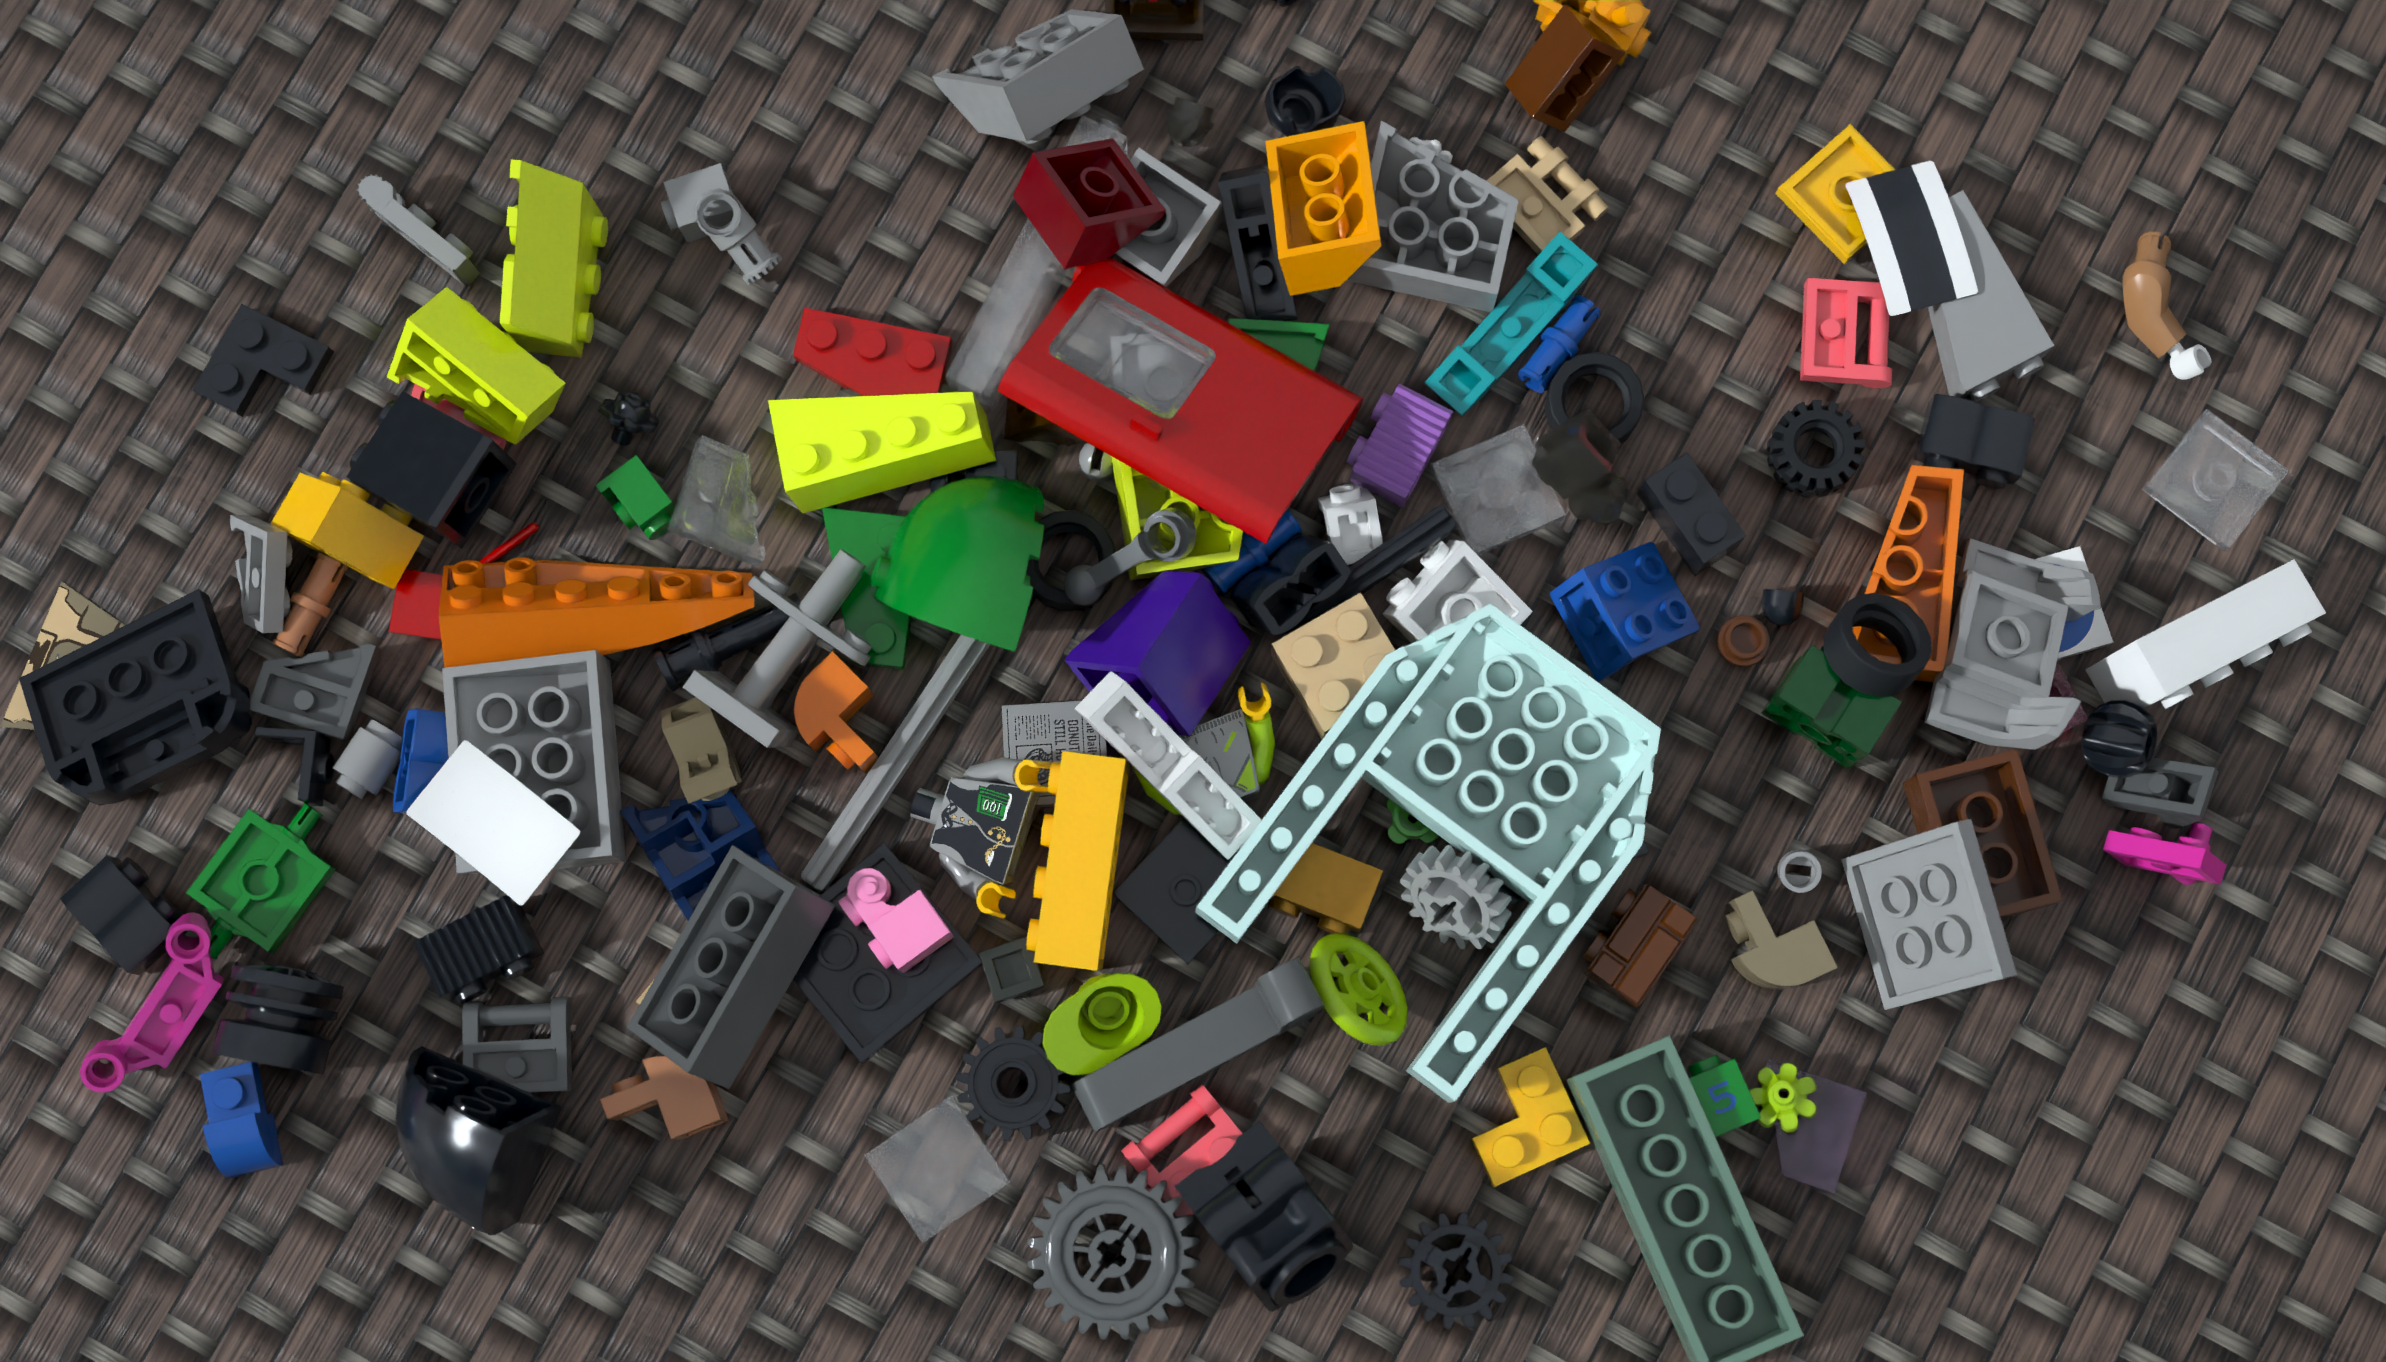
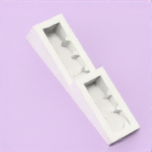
[1074,671,1262,860]

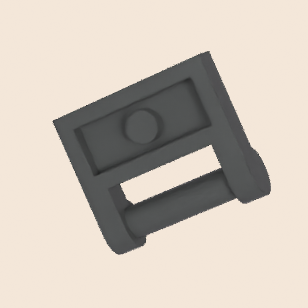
[462,997,573,1093]

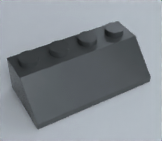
[627,845,835,1089]

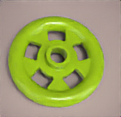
[1309,933,1408,1046]

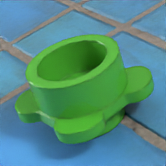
[1387,799,1438,844]

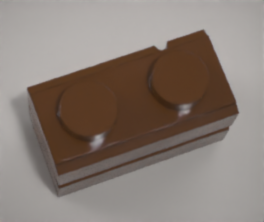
[1582,884,1698,1009]

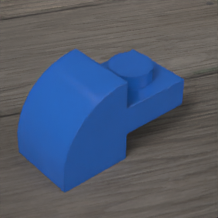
[200,1062,283,1178]

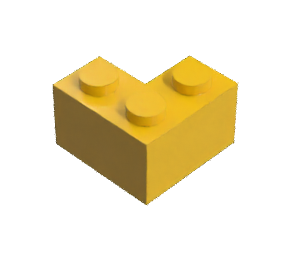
[270,472,424,589]

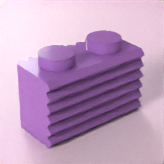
[1347,384,1453,508]

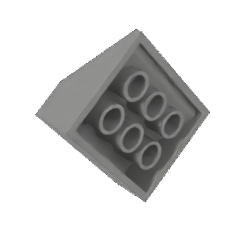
[442,650,626,874]

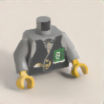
[910,757,1051,919]

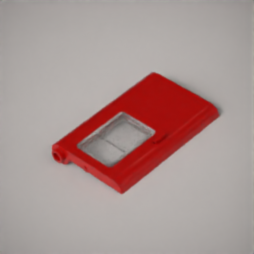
[998,257,1363,544]

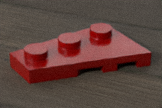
[793,308,952,396]

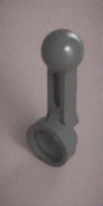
[1064,508,1196,605]

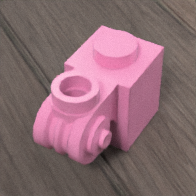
[838,868,954,973]

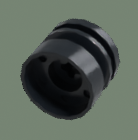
[212,963,344,1075]

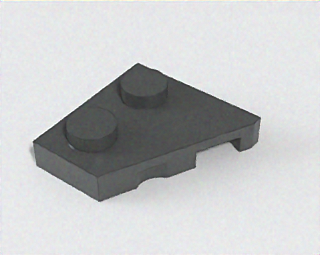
[250,644,381,742]

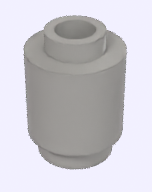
[332,719,402,799]

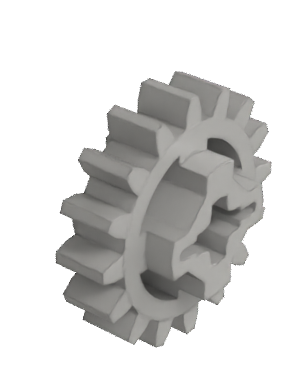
[1400,845,1512,949]

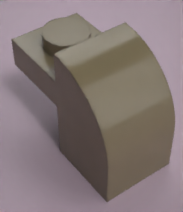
[661,697,742,804]
[1725,890,1838,990]

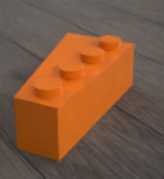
[1853,465,1964,682]

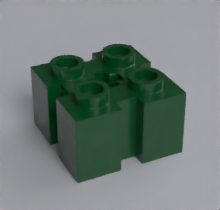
[1761,645,1902,769]

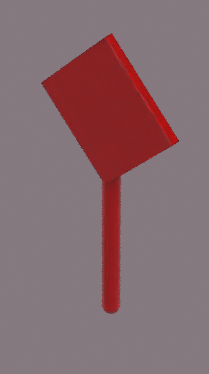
[389,522,539,640]

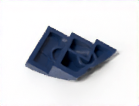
[620,791,781,922]

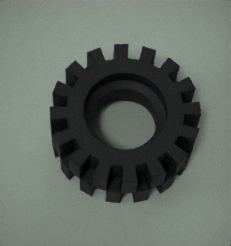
[1767,400,1865,498]

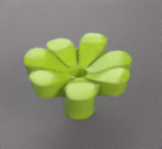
[1749,1063,1817,1132]

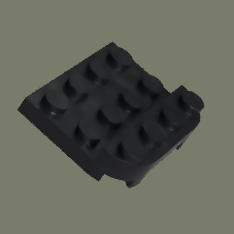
[19,589,252,805]

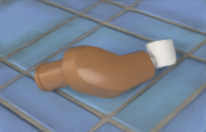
[2122,232,2212,380]

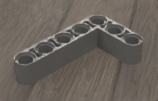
[1071,957,1324,1132]

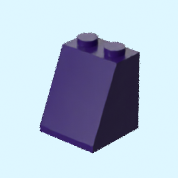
[1065,571,1251,736]

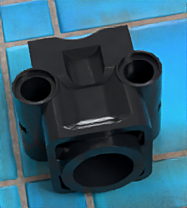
[1175,1121,1353,1311]

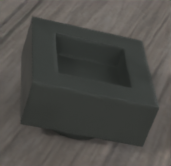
[979,936,1046,1004]

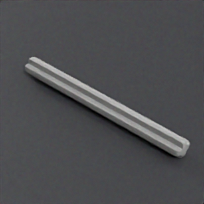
[801,635,991,892]

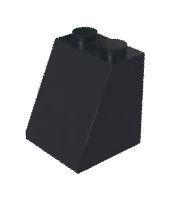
[346,391,517,549]

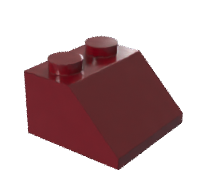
[1013,138,1166,269]

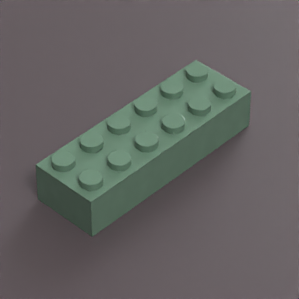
[1566,1036,1804,1362]

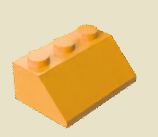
[1266,121,1382,296]

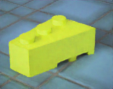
[386,287,566,445]

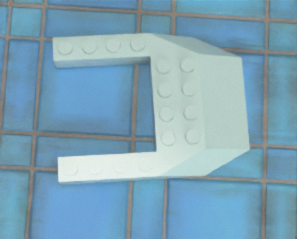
[1195,603,1661,1103]

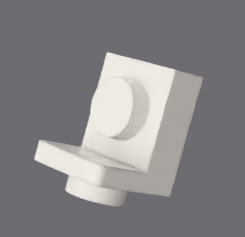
[1318,484,1383,565]

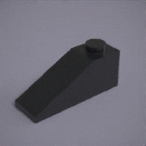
[1218,163,1298,322]

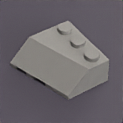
[932,9,1144,144]
[1346,121,1519,312]

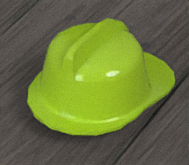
[1043,973,1162,1075]

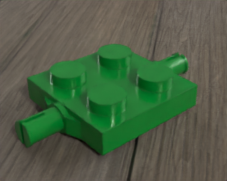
[186,803,336,959]

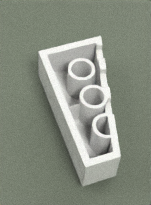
[2085,559,2326,709]

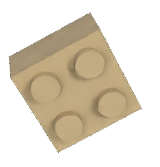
[1271,592,1395,740]

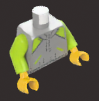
[1131,682,1276,815]

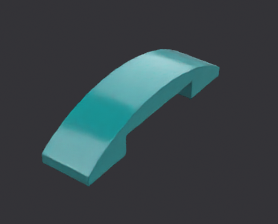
[1425,232,1598,417]

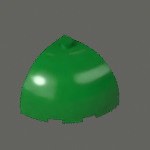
[871,476,1044,652]

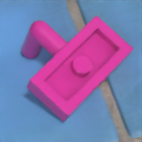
[2103,823,2227,885]

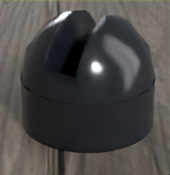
[1762,589,1804,626]

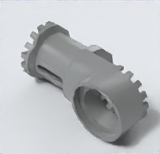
[695,188,782,285]

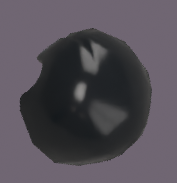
[1264,66,1346,136]

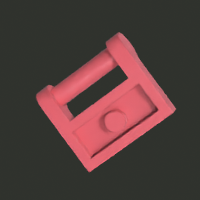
[1800,278,1892,388]
[1121,1083,1243,1217]

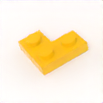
[1471,1047,1590,1187]

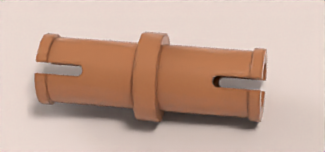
[272,553,349,657]

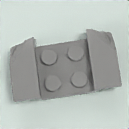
[1924,538,2101,749]

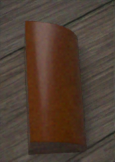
[1505,4,1625,132]

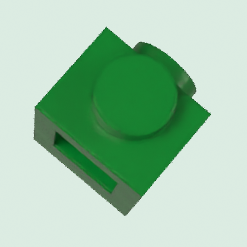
[595,455,681,540]

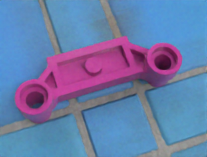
[80,913,224,1093]

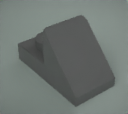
[2101,758,2219,829]

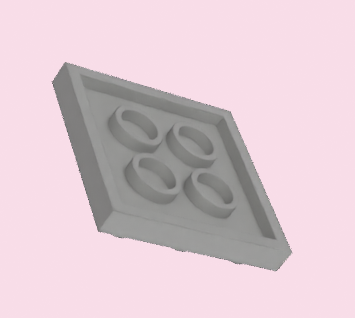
[1841,819,2017,1010]

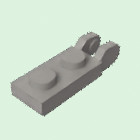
[357,174,480,286]

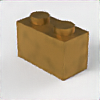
[1269,843,1383,934]

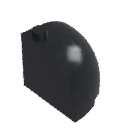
[396,1046,562,1235]

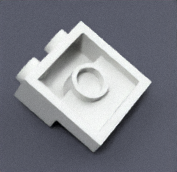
[1383,540,1533,643]

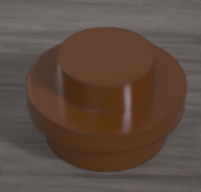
[1717,615,1770,667]

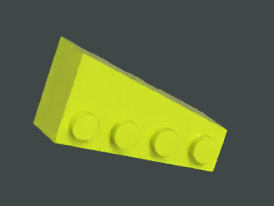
[768,392,996,513]

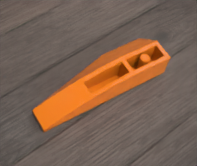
[439,557,755,668]

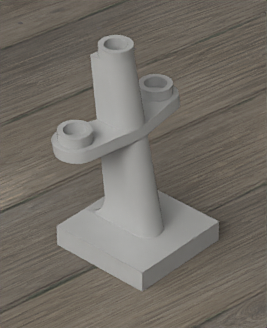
[683,549,873,748]

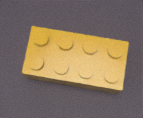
[1026,751,1130,971]

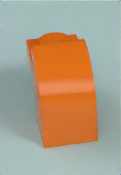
[794,651,878,774]

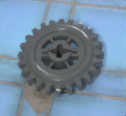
[1027,1164,1201,1340]

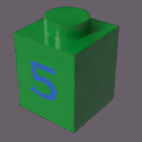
[1688,1054,1761,1137]

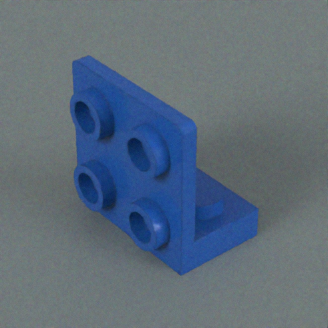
[1549,542,1700,682]

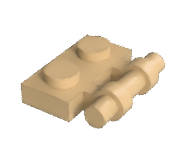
[1486,136,1609,255]

